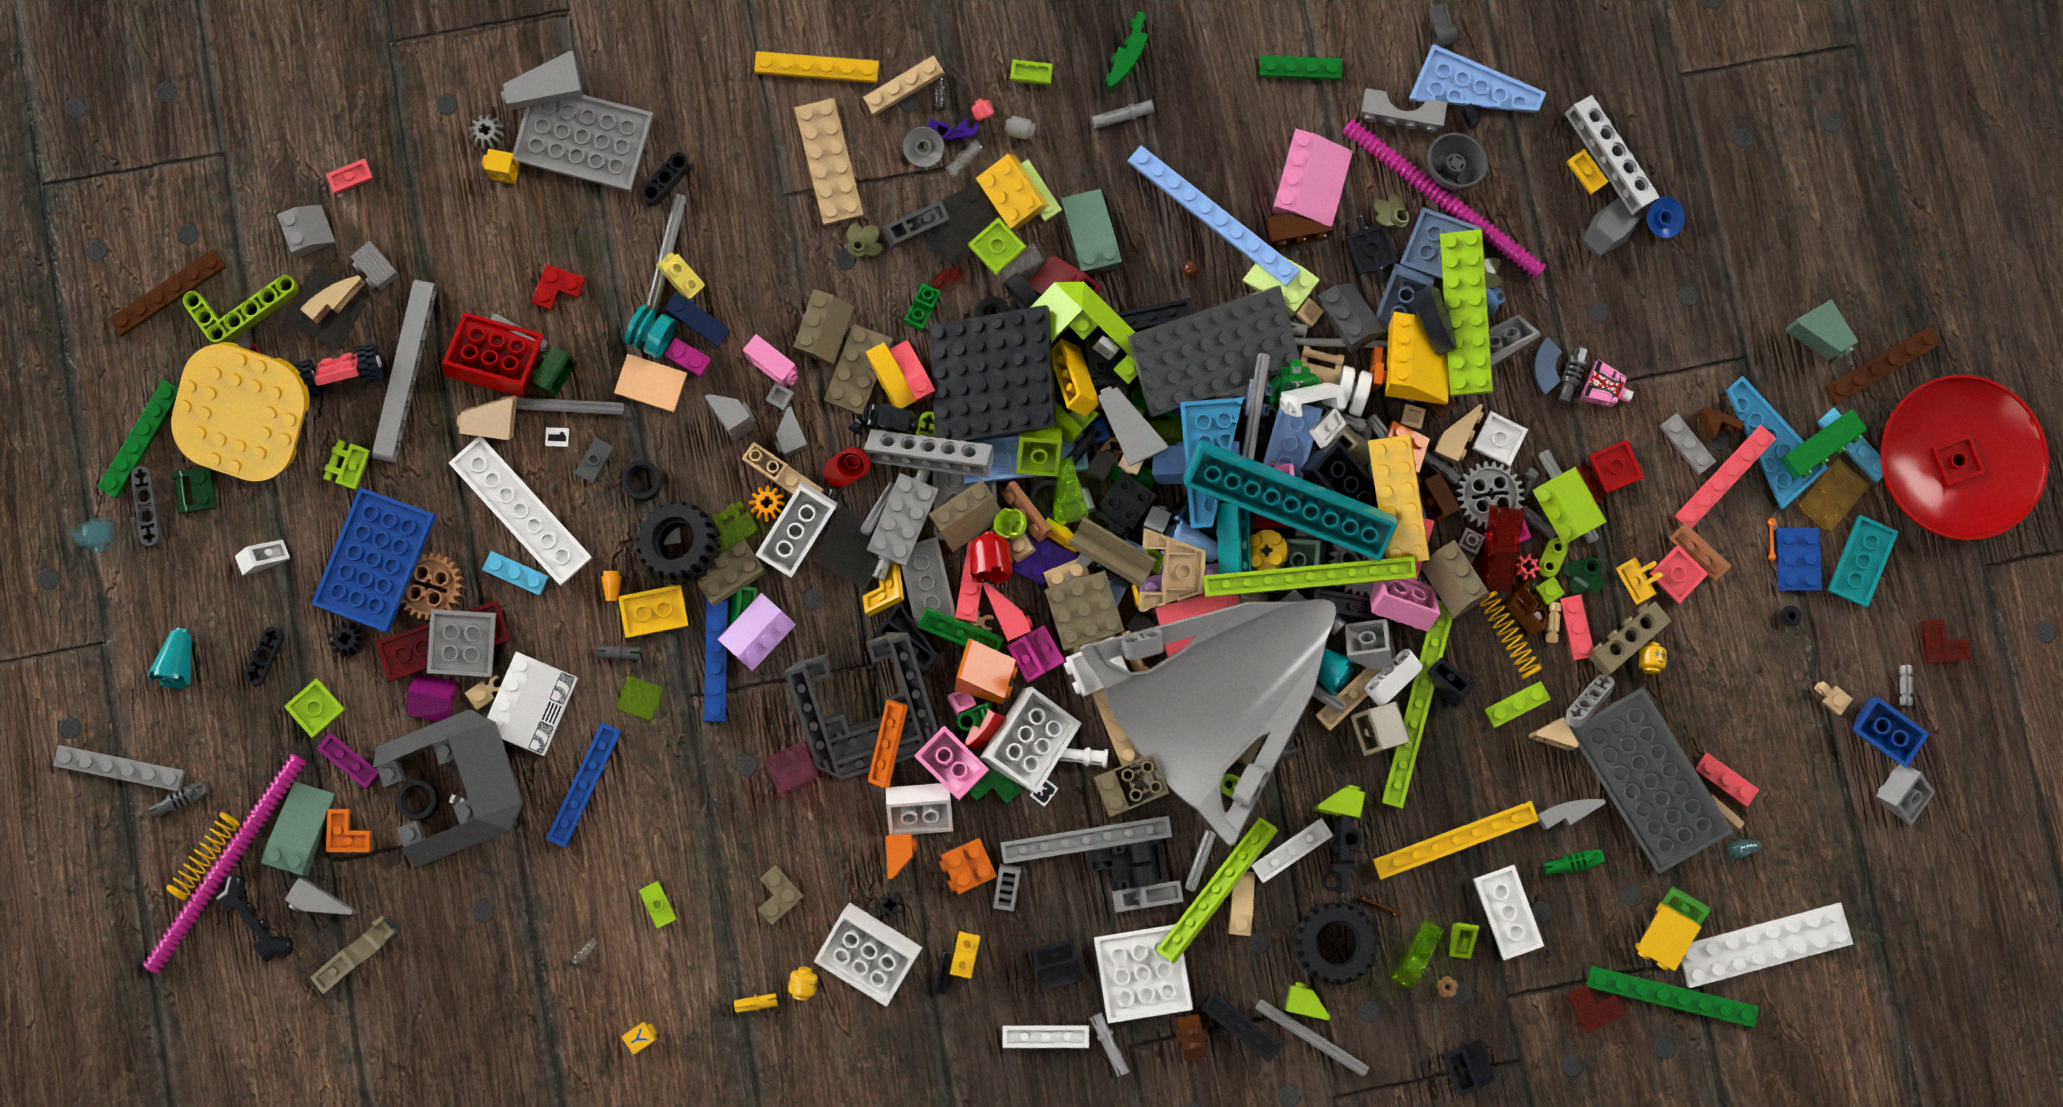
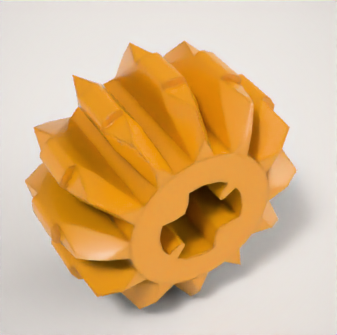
[749,486,786,522]

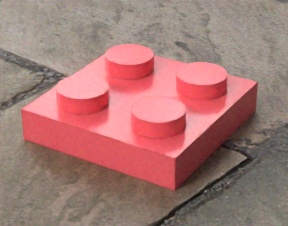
[1648,545,1708,604]

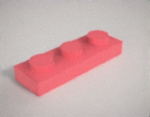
[1559,595,1594,661]
[1695,752,1759,807]

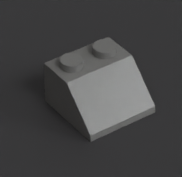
[277,205,336,258]
[1345,619,1393,670]
[1876,764,1935,825]

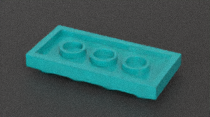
[1827,515,1899,608]

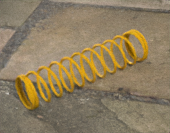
[1479,590,1542,679]
[166,812,240,900]

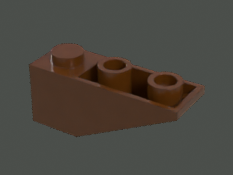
[1265,214,1333,248]

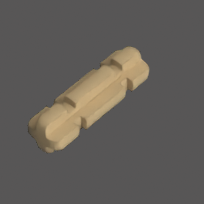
[1545,602,1562,643]

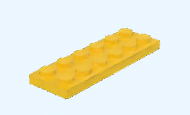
[1368,434,1430,562]

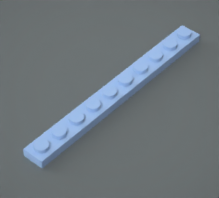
[1128,145,1300,287]

